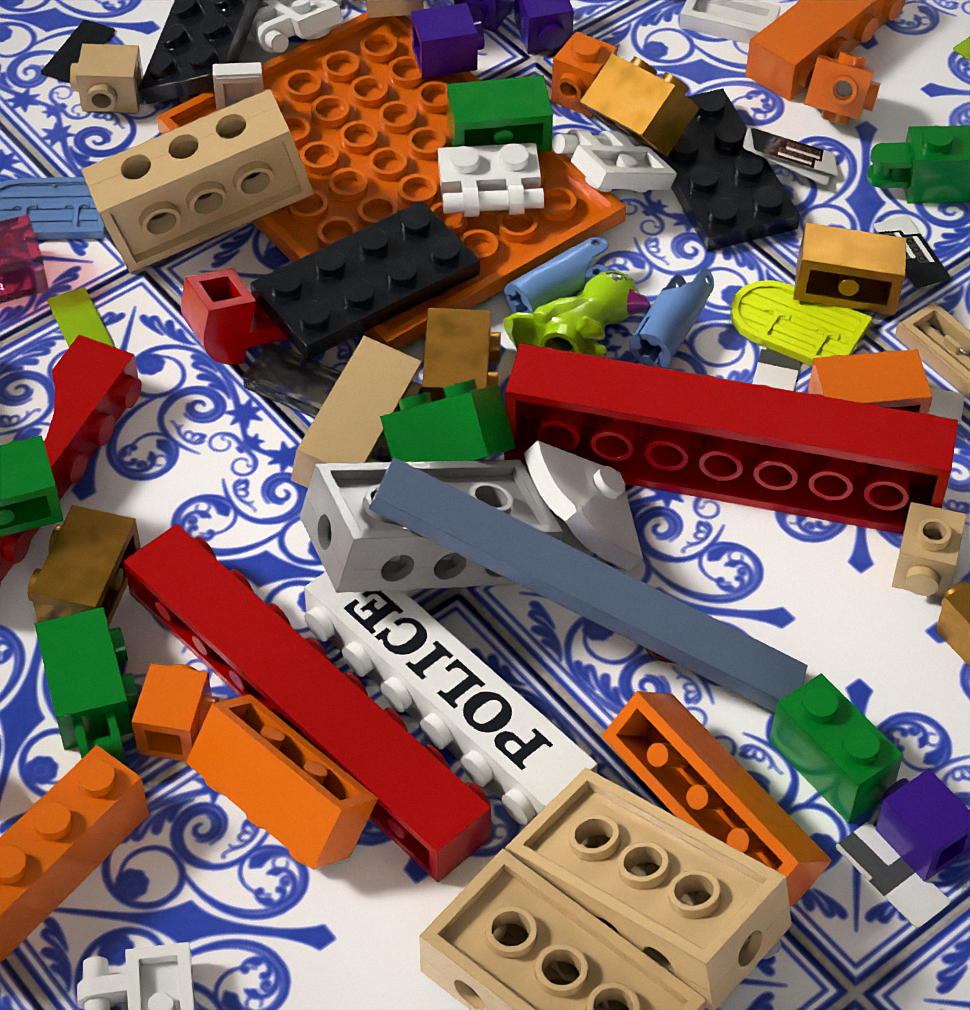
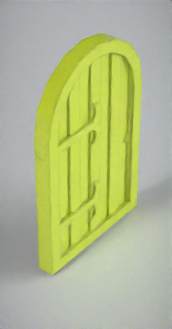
[730,280,872,366]

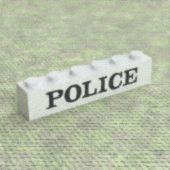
[304,571,598,825]

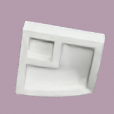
[524,441,643,570]

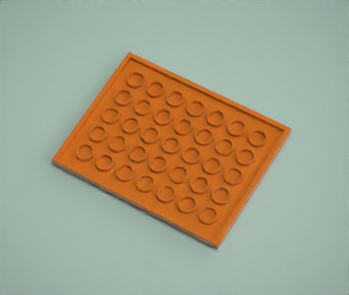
[157,12,627,350]

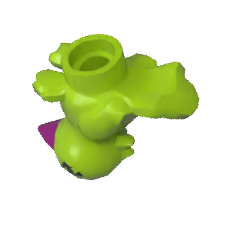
[504,271,651,357]

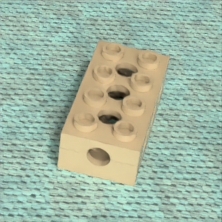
[81,89,314,273]
[505,767,792,1010]
[419,848,706,1010]

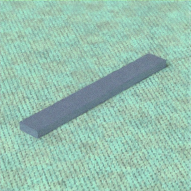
[369,457,808,712]

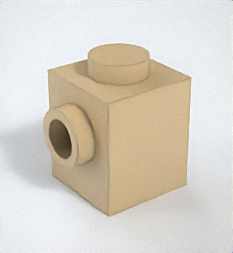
[70,44,143,113]
[891,502,967,598]

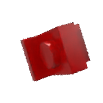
[181,267,288,365]

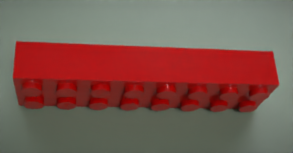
[504,343,958,534]

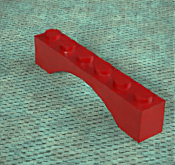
[0,335,142,586]

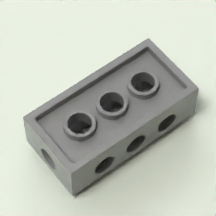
[300,460,564,593]

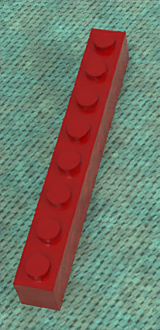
[124,524,491,883]

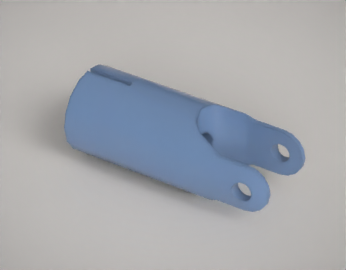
[504,237,610,314]
[629,269,714,368]

